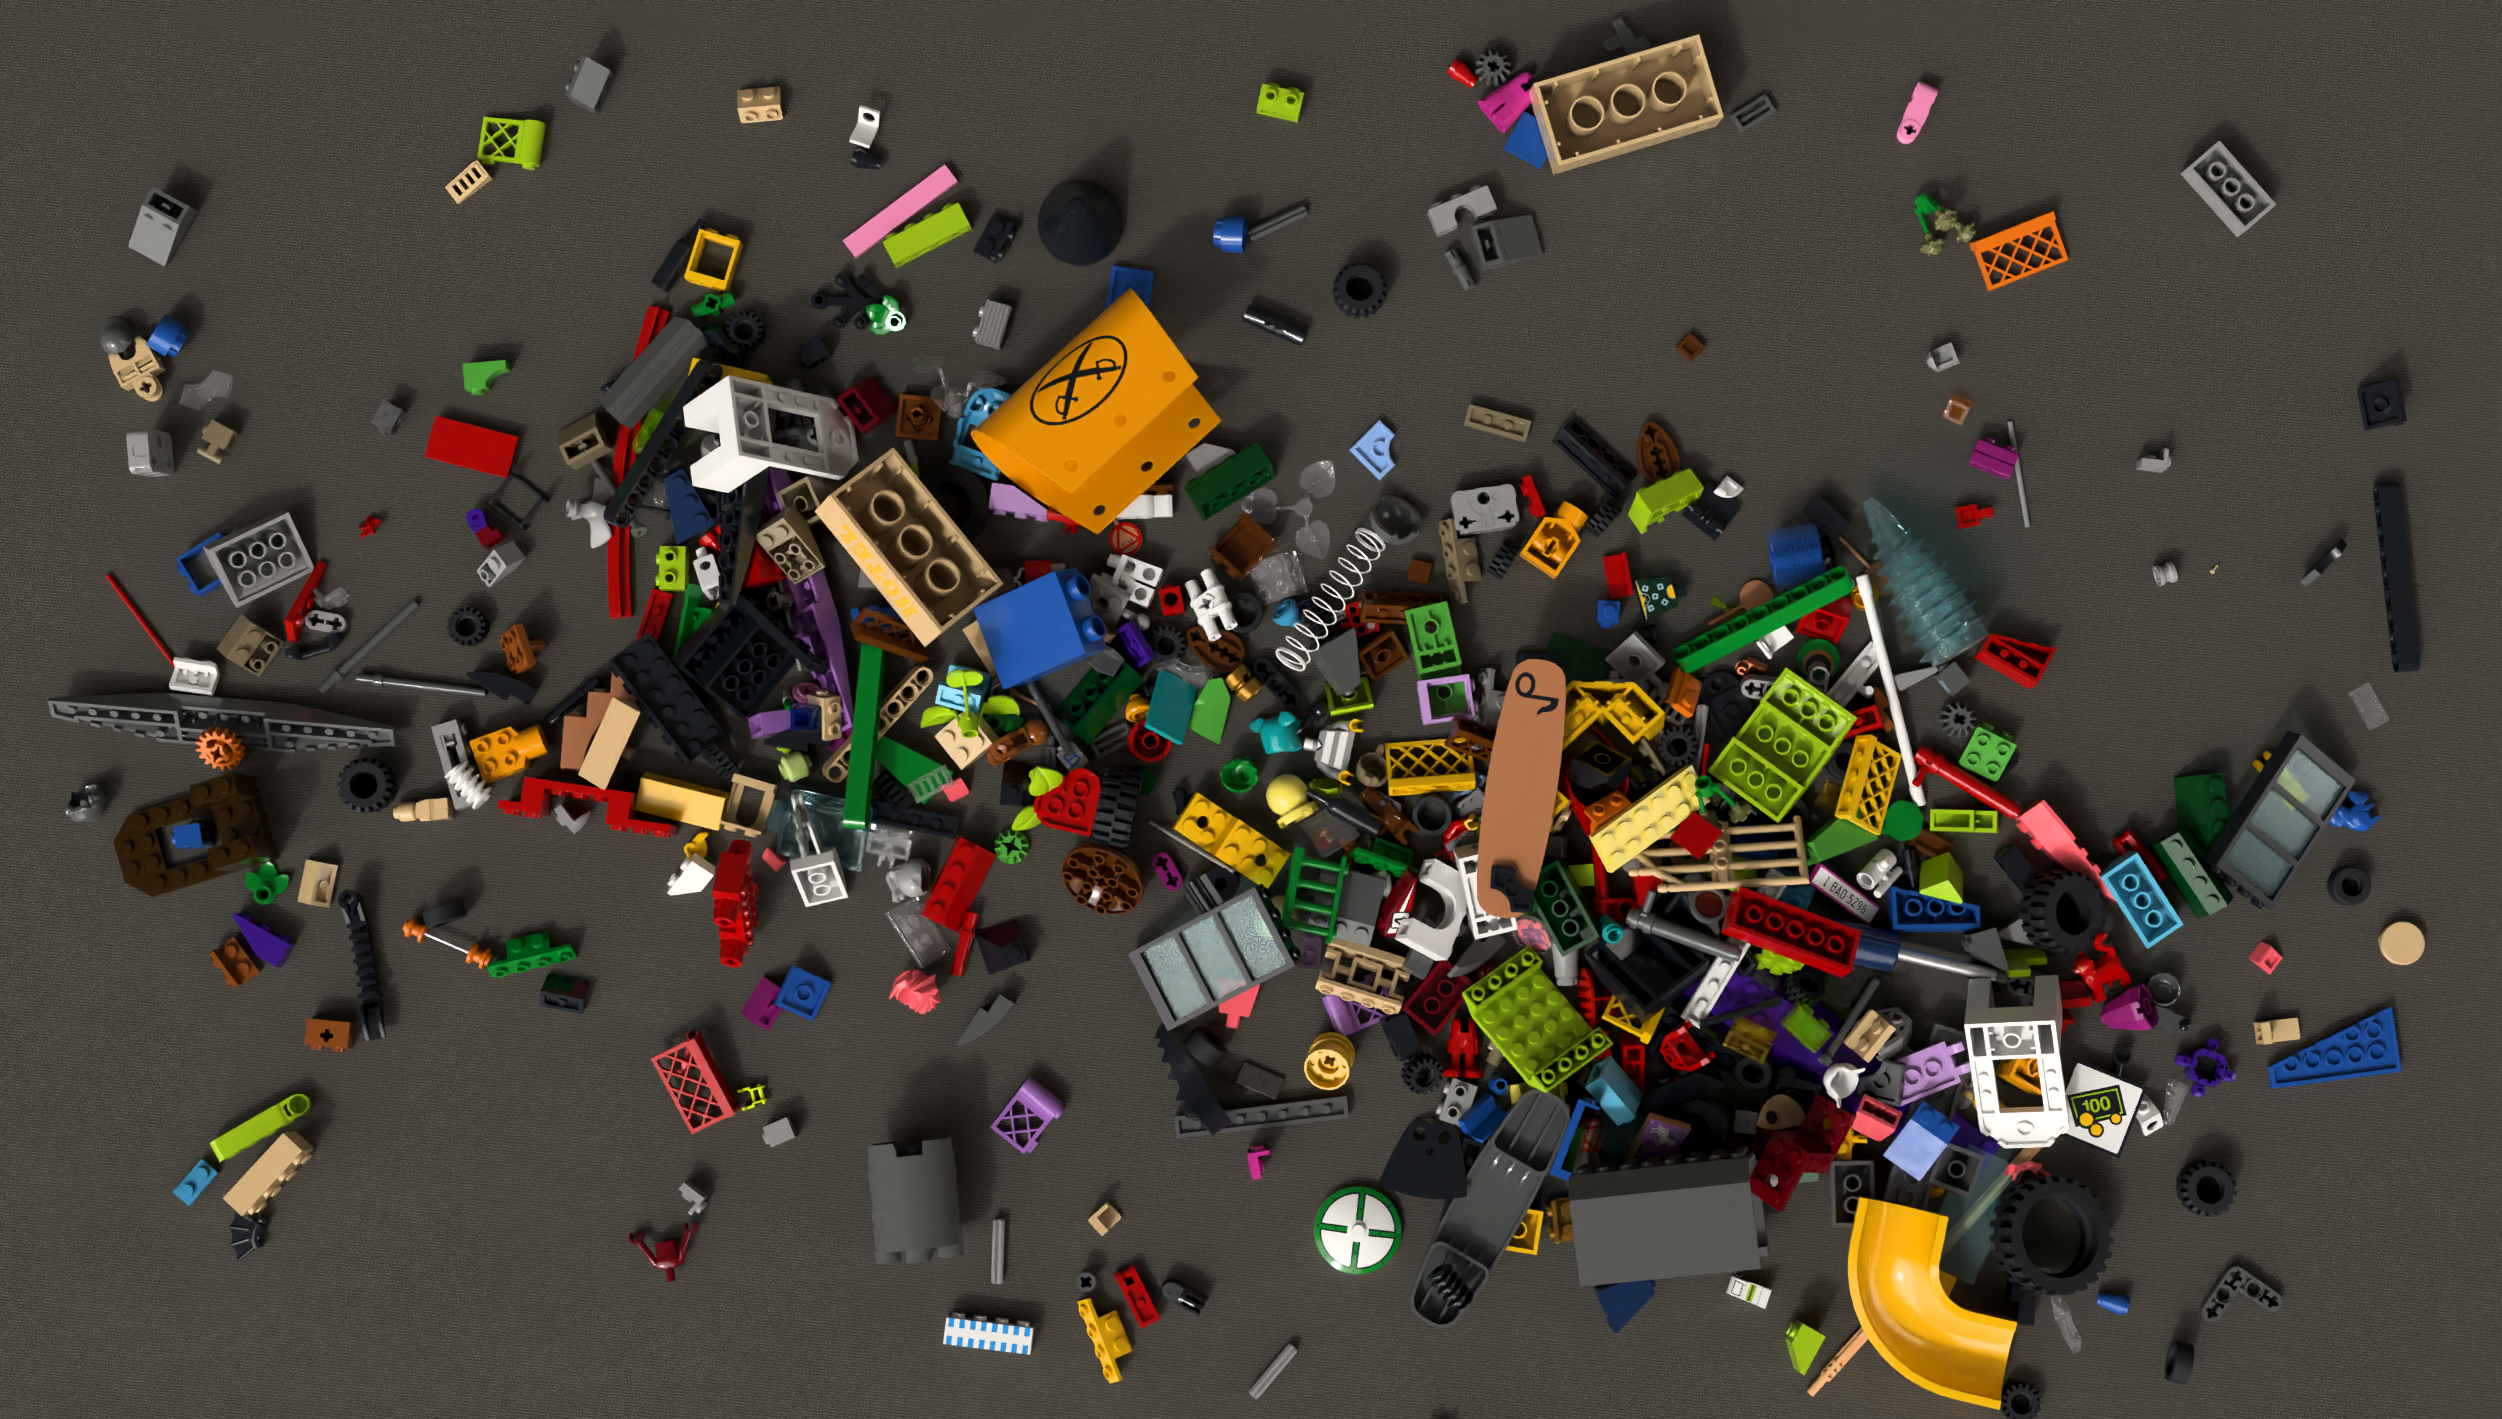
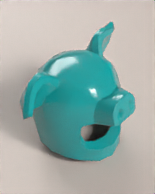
[1249,711,1302,755]

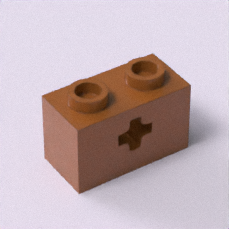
[304,1018,356,1052]

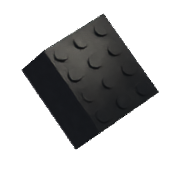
[1585,922,1709,1024]

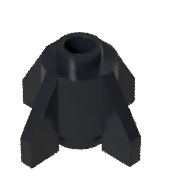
[1626,765,1662,803]

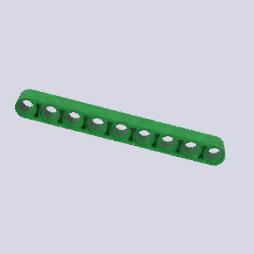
[1673,566,1855,673]
[843,642,887,829]

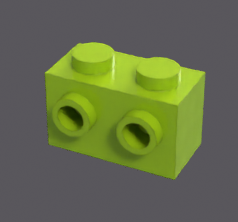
[1257,82,1304,123]
[656,546,689,591]

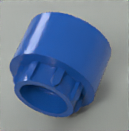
[1213,215,1248,253]
[146,314,189,357]

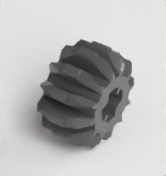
[1475,50,1511,87]
[1939,701,1977,738]

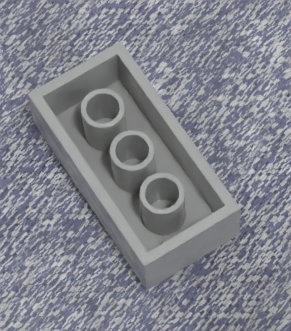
[2181,141,2277,237]

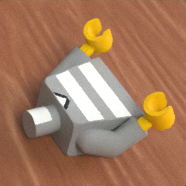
[1303,719,1364,786]

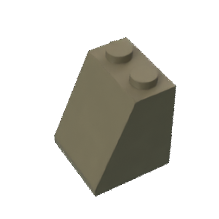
[777,475,844,527]

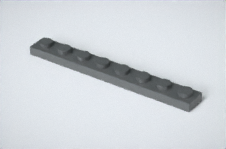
[1174,1096,1349,1139]

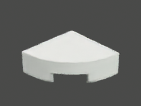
[1713,476,1744,498]

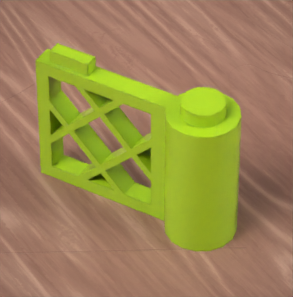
[477,117,546,170]

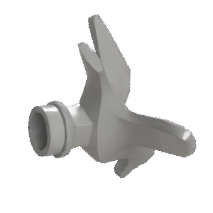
[566,478,618,548]

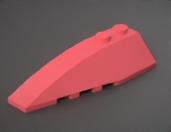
[2016,800,2117,904]

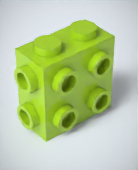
[1749,944,1804,975]

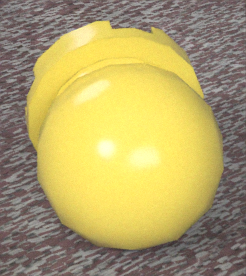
[1266,774,1319,829]

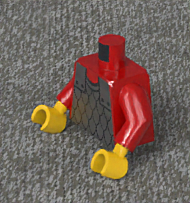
[1433,813,1480,870]

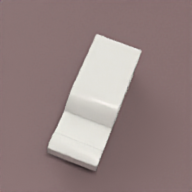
[1117,495,1173,519]

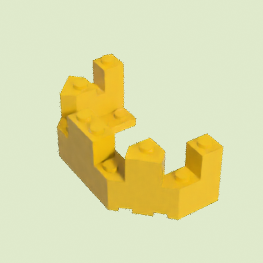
[1549,681,1665,833]

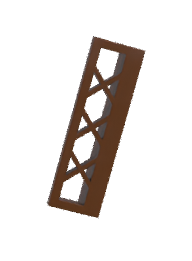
[1358,590,1445,626]
[850,607,929,663]
[1444,714,1497,763]

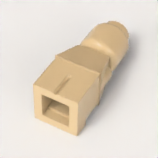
[393,798,454,822]

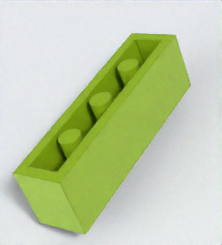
[883,203,972,268]

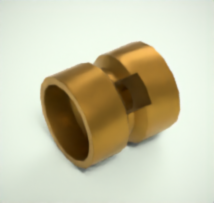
[1224,663,1264,704]

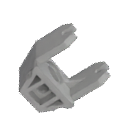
[1851,1007,1912,1061]

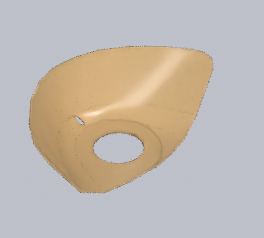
[1756,1095,1806,1130]

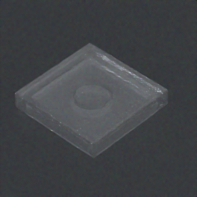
[1301,808,1360,859]

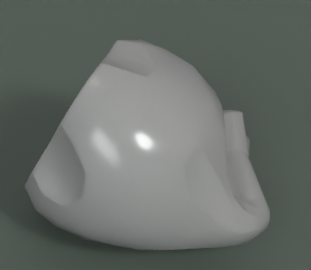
[886,859,931,903]

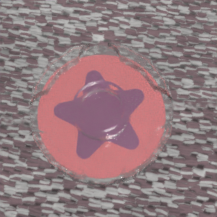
[1512,915,1553,956]

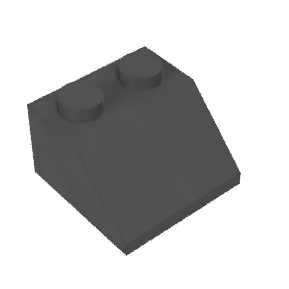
[1961,927,2009,970]

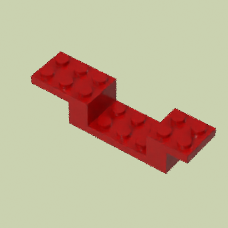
[497,777,678,838]

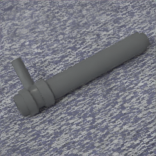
[1625,889,1743,963]

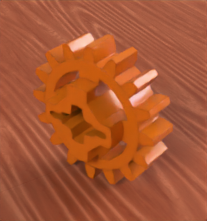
[196,726,245,771]

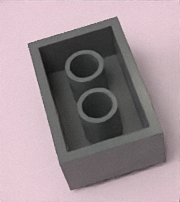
[1826,1159,1875,1227]

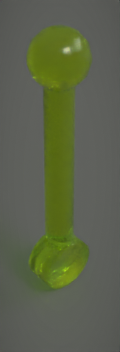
[1710,598,1740,618]

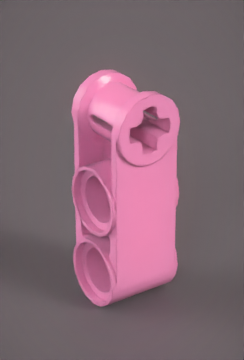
[1897,81,1939,144]

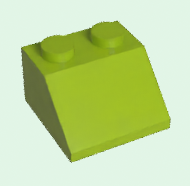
[1785,1319,1825,1375]

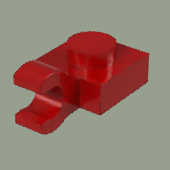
[1954,504,1994,530]

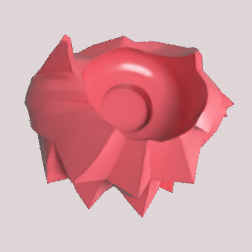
[889,968,942,1014]

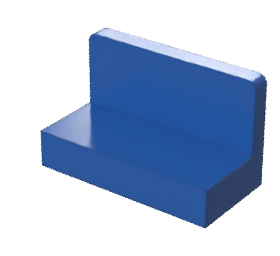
[1458,1093,1507,1143]

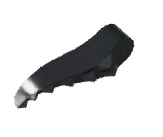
[1155,1027,1232,1136]

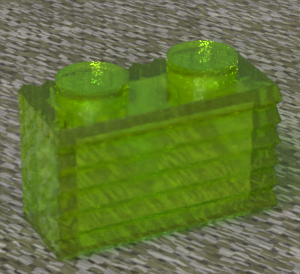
[1779,1003,1832,1053]

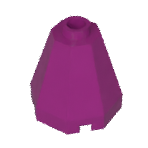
[2100,983,2158,1031]

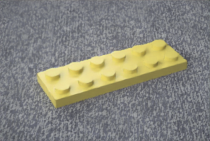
[1589,764,1711,873]

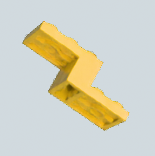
[1172,792,1290,889]

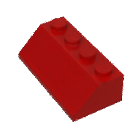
[919,836,996,932]

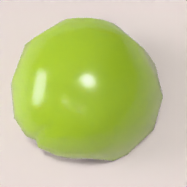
[1309,778,1342,804]

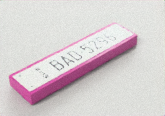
[1809,863,1880,925]

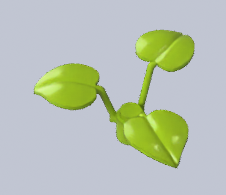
[921,669,1020,738]
[1011,766,1063,831]

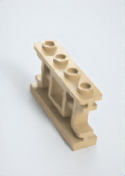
[1315,938,1410,1014]

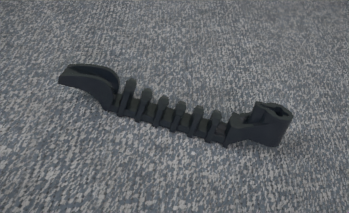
[338,890,387,1041]

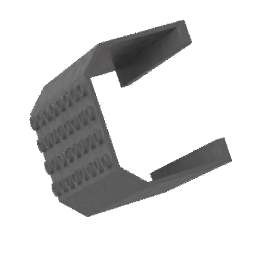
[1569,1146,1769,1287]

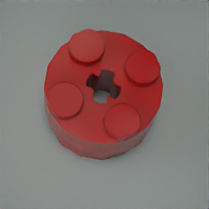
[1126,719,1172,762]

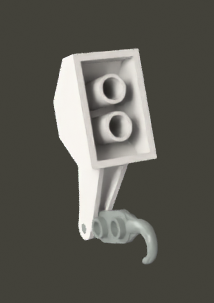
[790,793,848,907]

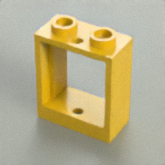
[684,228,743,293]

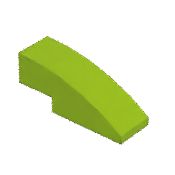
[1930,809,1999,833]

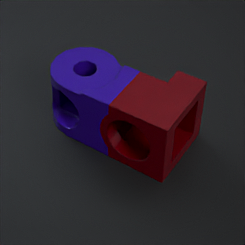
[466,508,506,550]

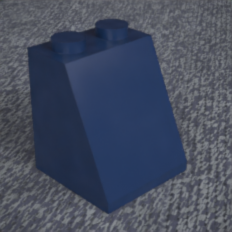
[1594,1279,1656,1333]

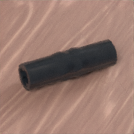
[1242,305,1308,346]

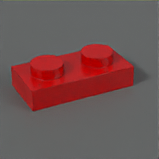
[1519,475,1546,520]

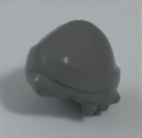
[64,784,106,822]

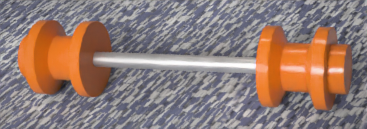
[403,917,494,970]

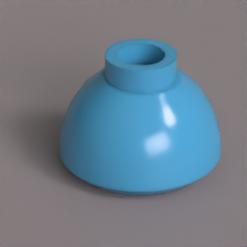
[1272,599,1301,627]

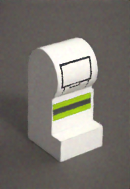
[1726,1276,1772,1309]

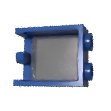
[176,531,226,597]

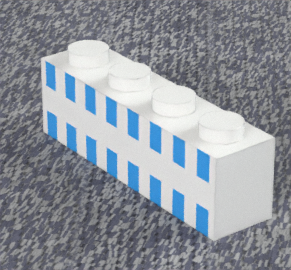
[943,1312,1035,1355]

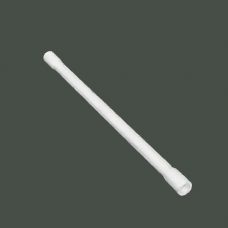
[1856,574,1926,807]

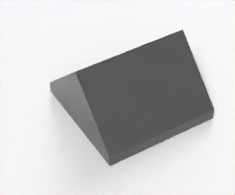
[1928,1143,1985,1198]

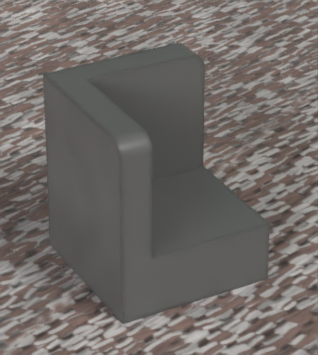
[1085,646,1125,677]

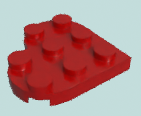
[1034,768,1102,837]

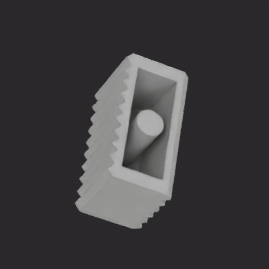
[973,300,1013,350]

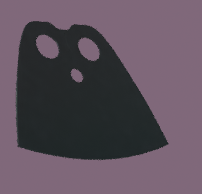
[1379,1120,1467,1199]

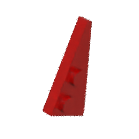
[284,561,327,643]

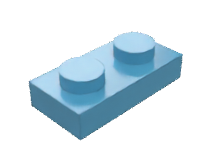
[173,1158,220,1206]

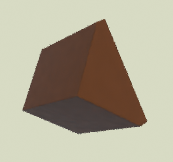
[1358,629,1409,682]

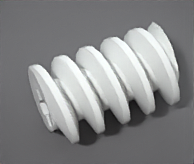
[445,761,492,810]

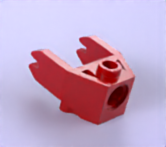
[1660,1020,1716,1072]

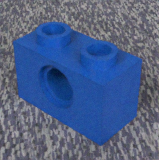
[172,823,215,850]

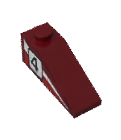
[1376,868,1417,937]

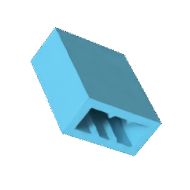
[1585,1055,1643,1126]

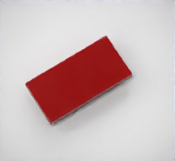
[424,416,520,478]

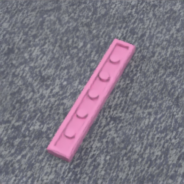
[843,164,958,259]

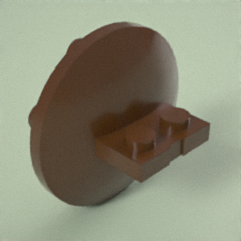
[1061,844,1145,915]

